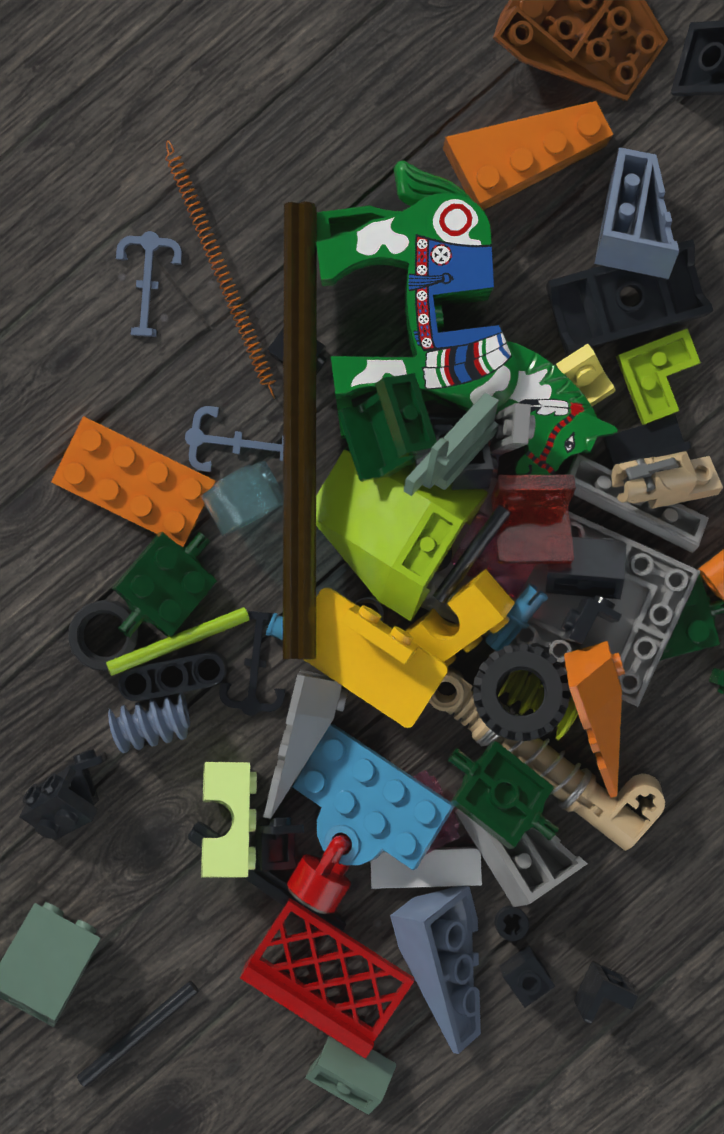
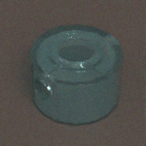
[201,461,283,536]

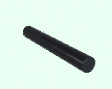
[433,504,512,604]

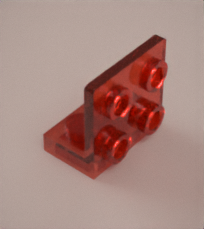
[491,475,576,565]

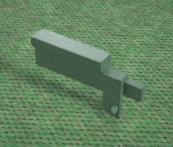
[404,393,499,496]

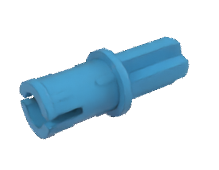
[486,583,548,651]

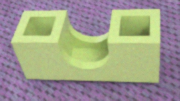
[201,762,257,878]

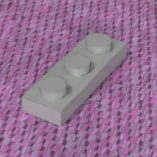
[490,403,535,455]

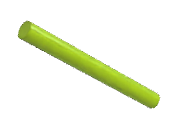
[106,607,250,676]

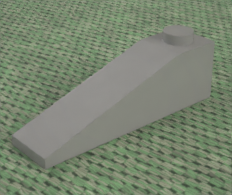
[263,669,348,819]

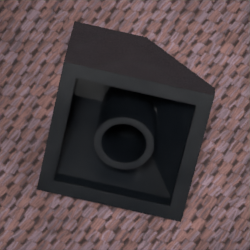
[671,20,724,96]

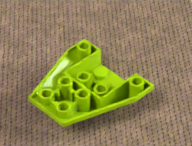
[316,450,489,621]

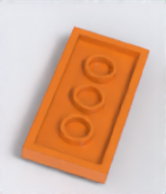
[51,416,217,547]

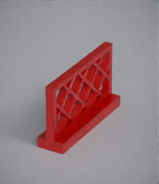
[240,898,414,1059]

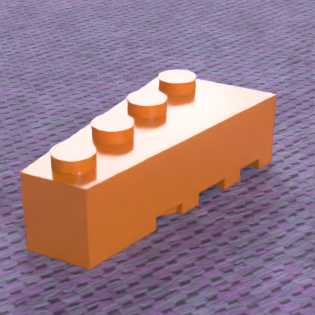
[443,101,613,210]

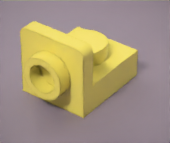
[556,344,615,406]

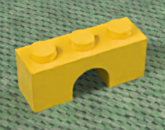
[405,569,515,666]

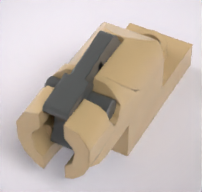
[611,451,723,509]

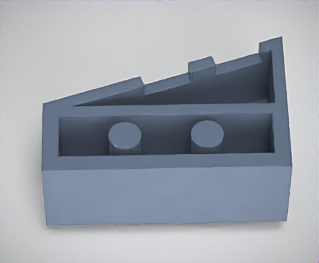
[594,147,679,279]

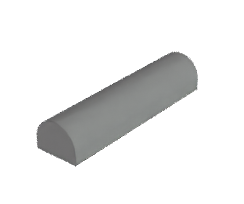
[559,454,709,553]

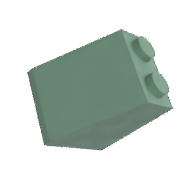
[0,902,100,1027]

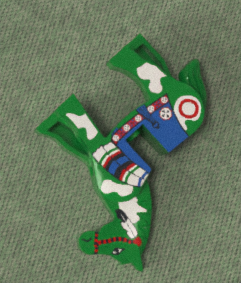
[316,160,618,490]

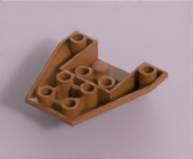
[493,0,668,101]

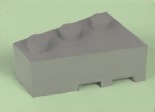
[455,809,588,907]

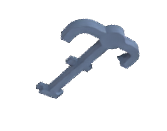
[116,231,182,337]
[185,406,283,472]

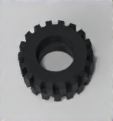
[473,644,570,741]

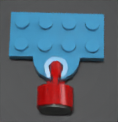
[287,724,455,914]

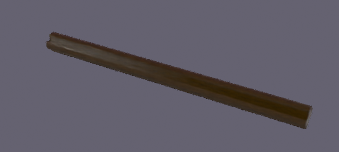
[283,201,317,659]

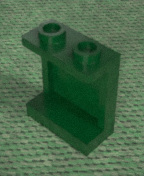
[338,373,437,482]

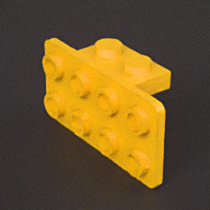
[303,587,448,728]

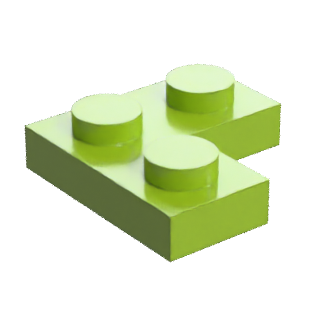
[616,328,701,425]

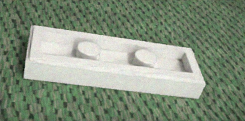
[370,846,482,889]

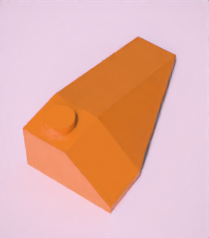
[564,641,626,798]

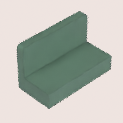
[305,1036,396,1115]

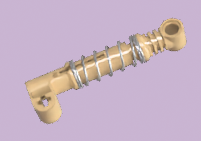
[429,667,665,851]

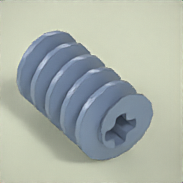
[108,692,190,753]

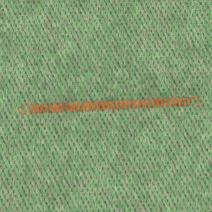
[165,141,276,399]

